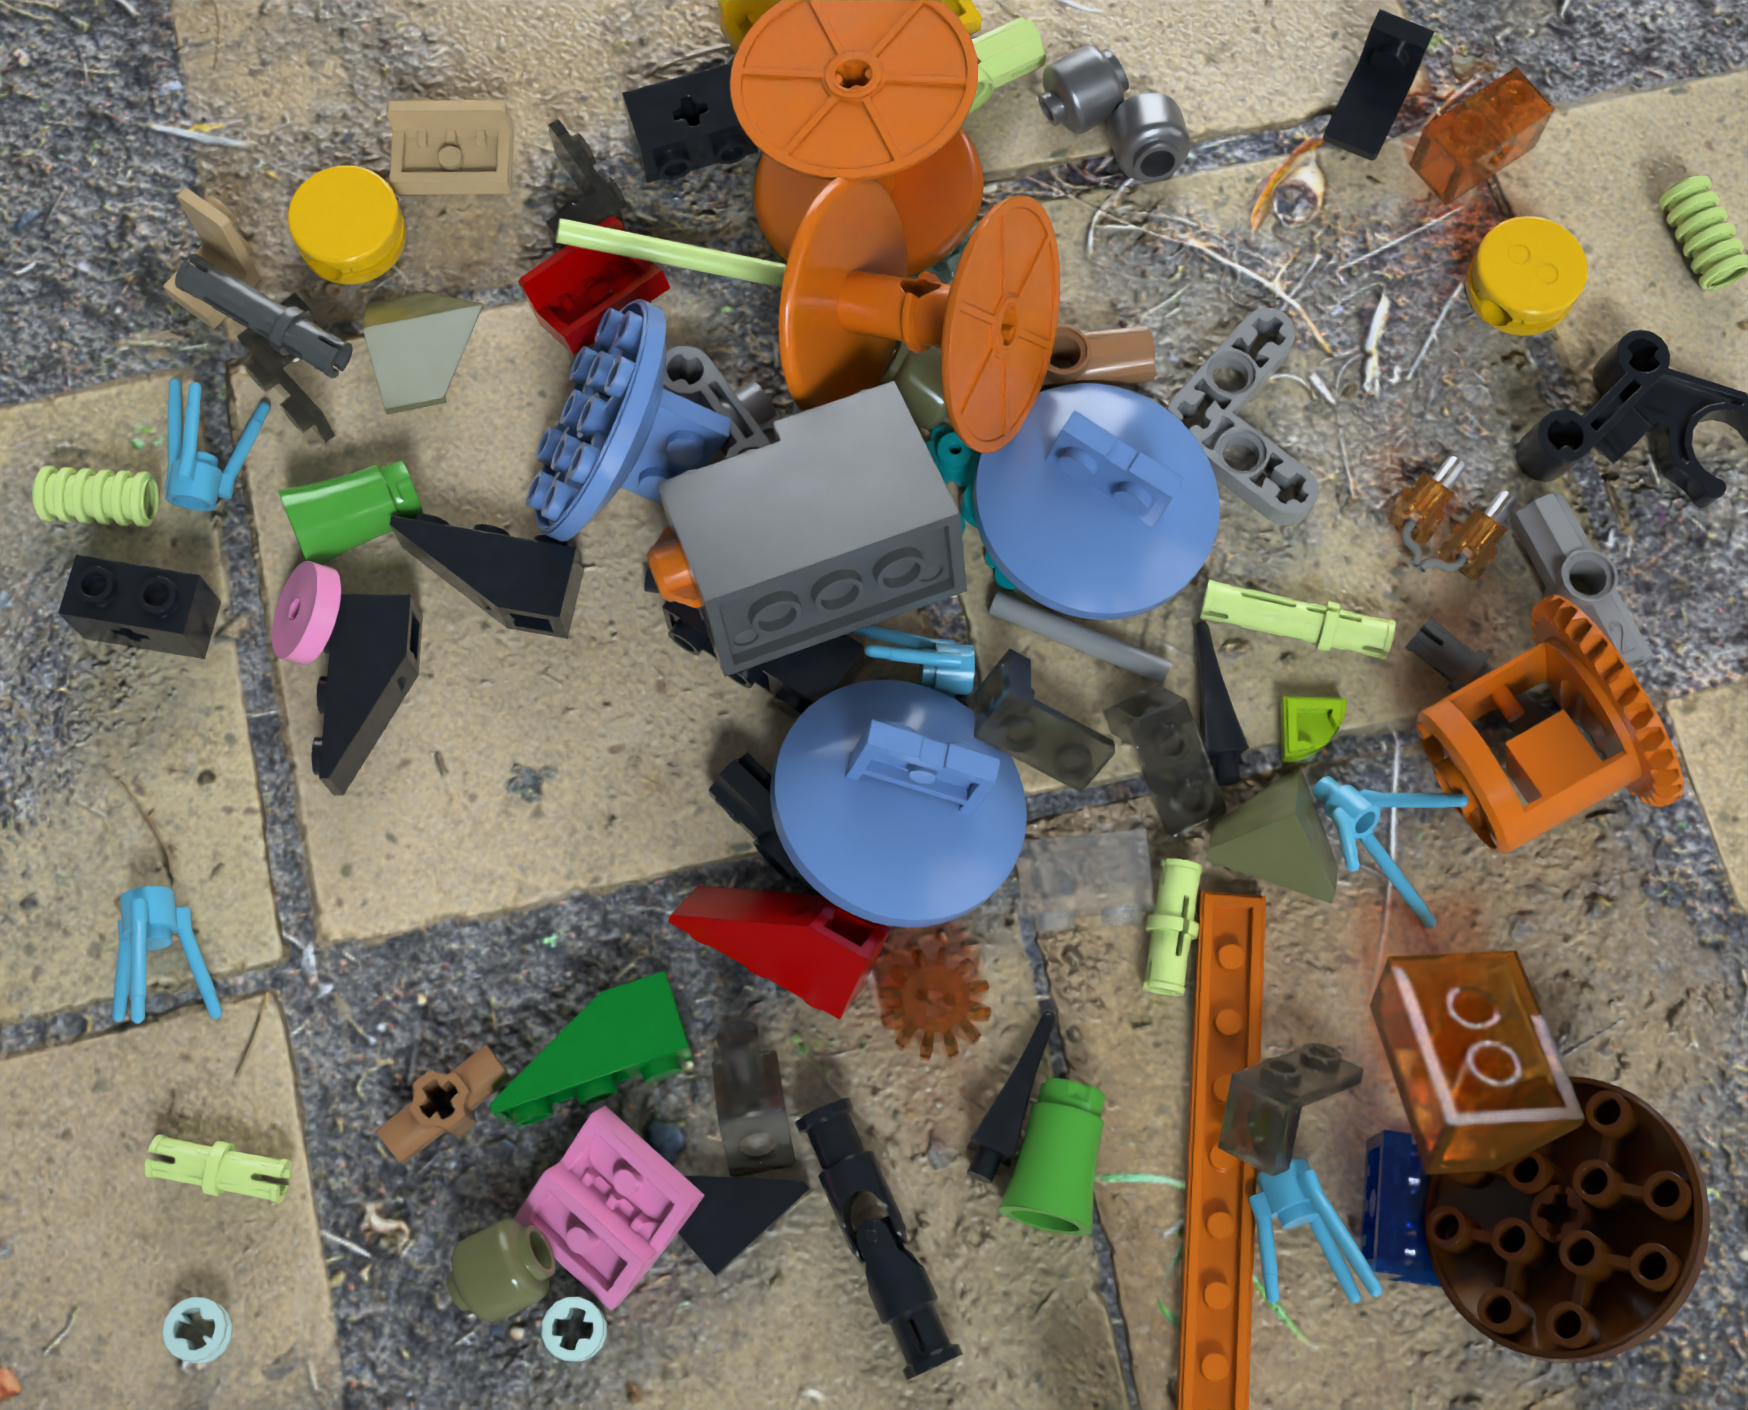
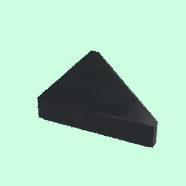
[678,1175,810,1277]

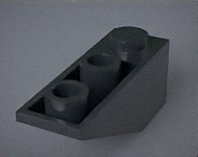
[390,514,584,639]
[311,594,423,796]
[662,601,864,720]

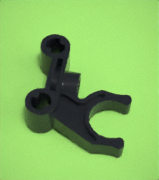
[1516,329,1748,508]

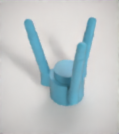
[164,378,270,511]
[850,625,975,698]
[112,886,222,1023]
[1248,1158,1383,1303]

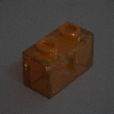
[1409,67,1555,206]

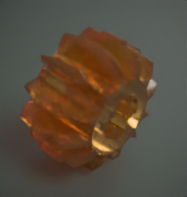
[879,947,991,1062]

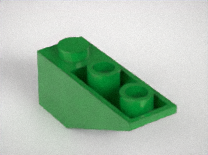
[490,971,694,1127]

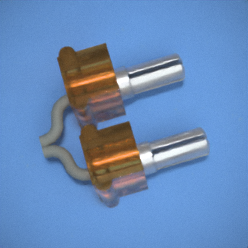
[1387,456,1517,580]

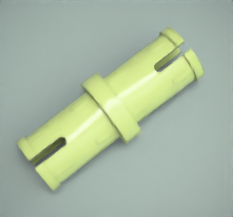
[1142,858,1203,997]
[145,1134,293,1204]

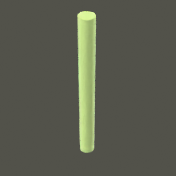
[556,218,786,288]

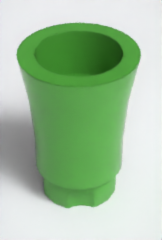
[277,461,424,565]
[998,1078,1105,1236]

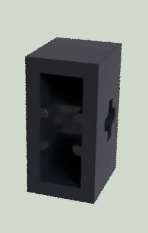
[622,62,758,183]
[58,554,221,659]

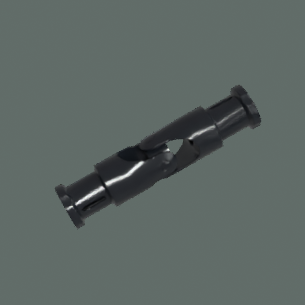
[795,1098,963,1380]

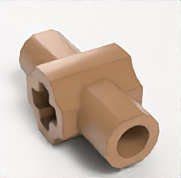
[376,1045,513,1164]

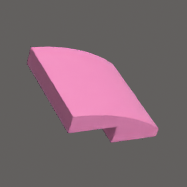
[514,1106,705,1311]

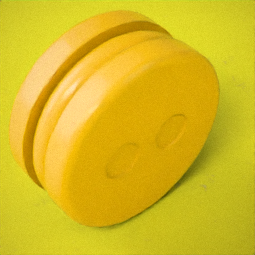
[288,165,407,285]
[1465,216,1588,336]

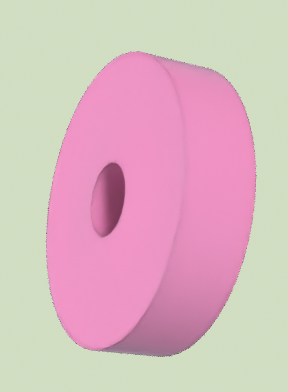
[272,561,341,665]

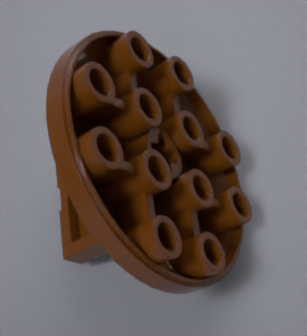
[1425,1076,1710,1363]

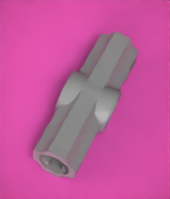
[1510,492,1653,670]

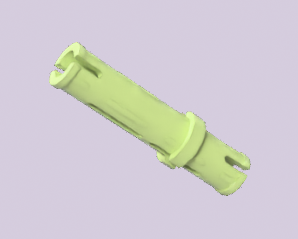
[1200,579,1396,660]

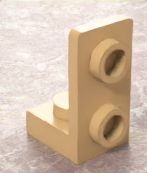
[163,187,261,329]

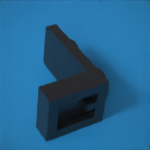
[1323,9,1435,161]

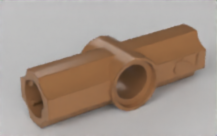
[1040,325,1156,392]

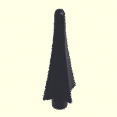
[1195,621,1249,786]
[966,1011,1056,1184]

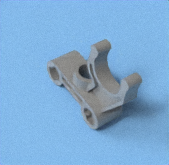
[663,345,801,460]

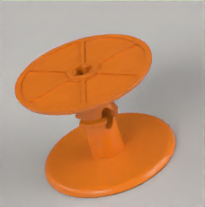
[730,0,984,278]
[778,177,1060,453]

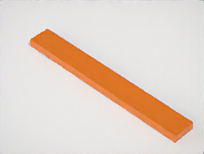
[1175,890,1266,1410]

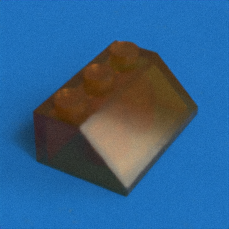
[1370,950,1585,1174]

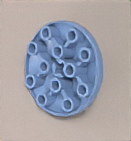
[526,299,731,542]
[972,383,1220,620]
[770,680,1027,928]

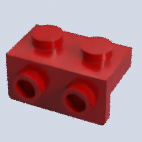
[518,216,670,355]

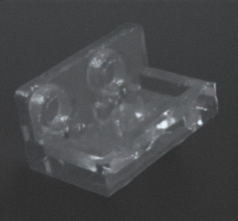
[1017,829,1156,932]

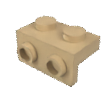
[386,97,514,195]

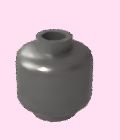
[1038,44,1129,134]
[1108,92,1191,182]

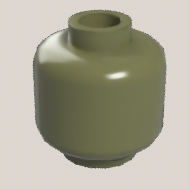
[878,343,949,430]
[447,1218,556,1323]

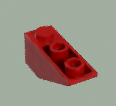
[668,885,891,1020]

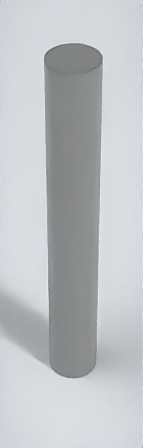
[989,591,1172,685]

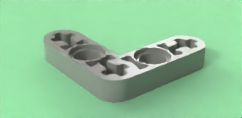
[1167,307,1319,526]

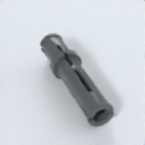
[175,254,353,379]
[1405,616,1554,735]

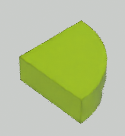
[1280,696,1347,763]

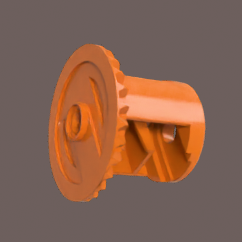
[1416,594,1684,854]

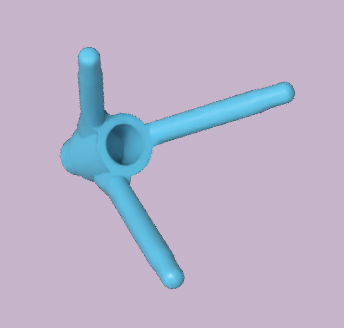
[1313,776,1468,929]

